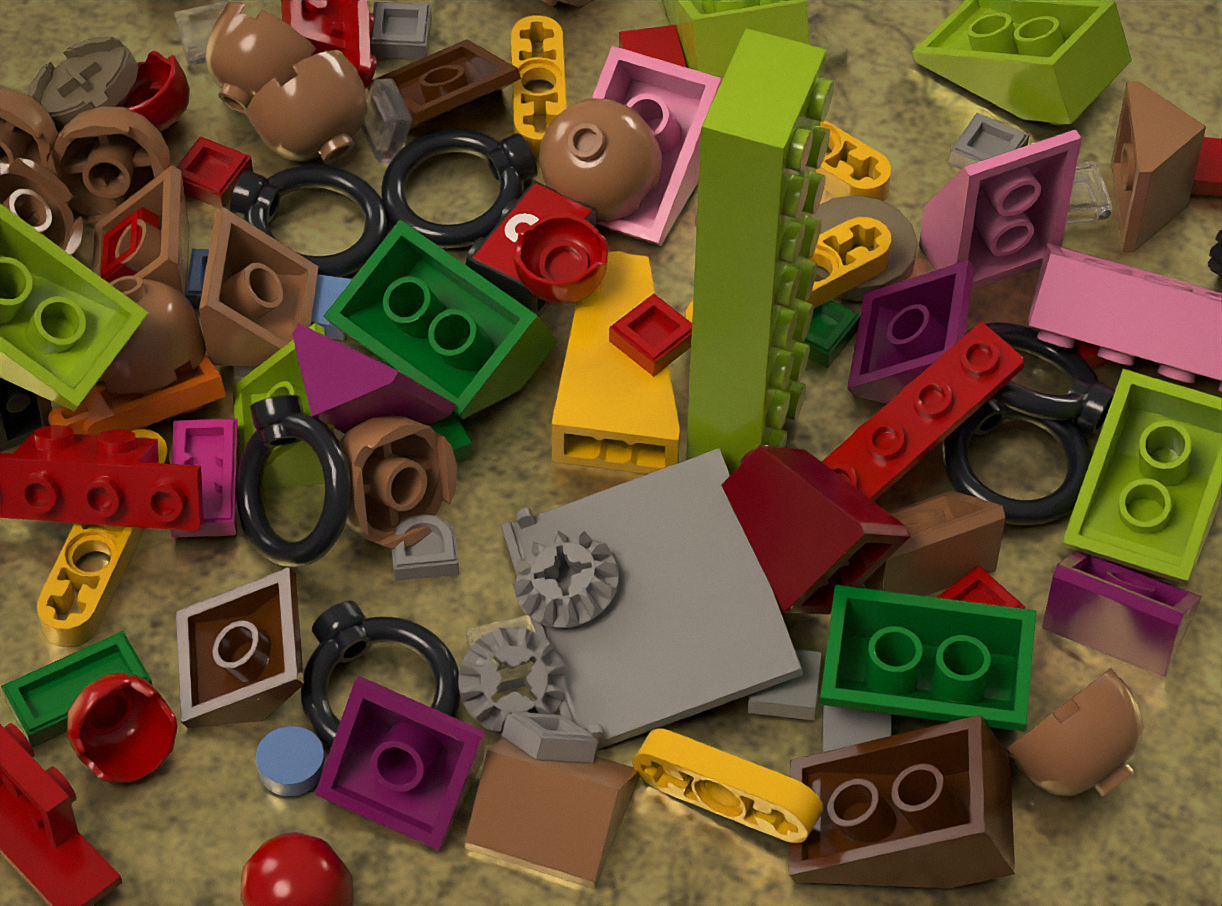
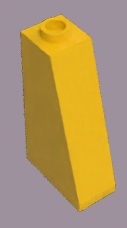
[551,251,680,474]

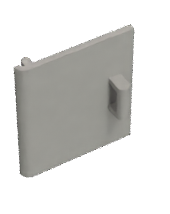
[500,448,804,750]

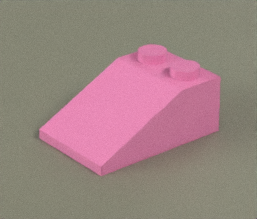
[592,46,722,247]
[919,129,1082,290]

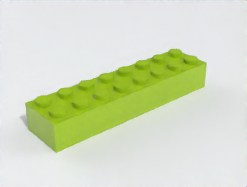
[686,28,834,475]

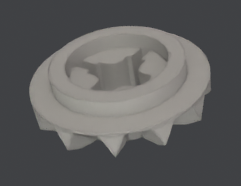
[513,530,619,628]
[458,628,566,734]

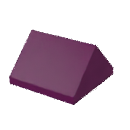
[847,260,975,403]
[292,323,456,434]
[1042,551,1202,678]
[315,676,485,850]

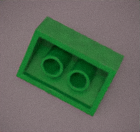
[323,220,558,419]
[819,585,1036,732]

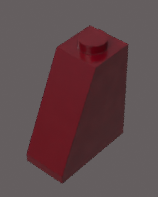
[721,445,911,615]

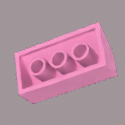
[1028,243,1222,391]

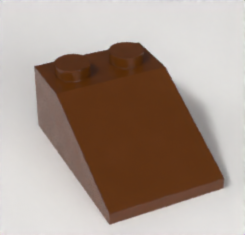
[789,715,1015,888]

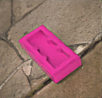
[170,419,239,537]

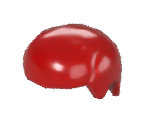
[115,51,190,133]
[513,213,609,305]
[67,672,178,783]
[240,832,353,906]

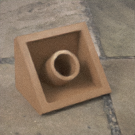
[1111,81,1206,252]
[92,165,189,296]
[199,207,319,367]
[863,490,1006,596]
[465,738,640,889]

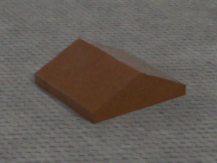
[368,39,521,134]
[176,567,304,728]

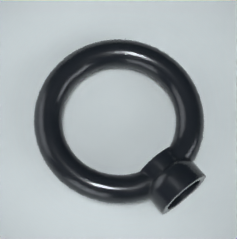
[381,129,538,248]
[230,164,389,277]
[965,322,1115,435]
[236,395,351,568]
[942,398,1092,525]
[301,601,461,748]

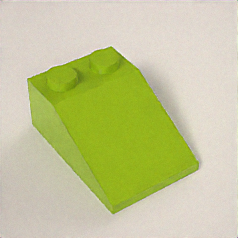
[662,0,810,80]
[911,0,1132,125]
[0,203,149,411]
[1062,369,1222,585]

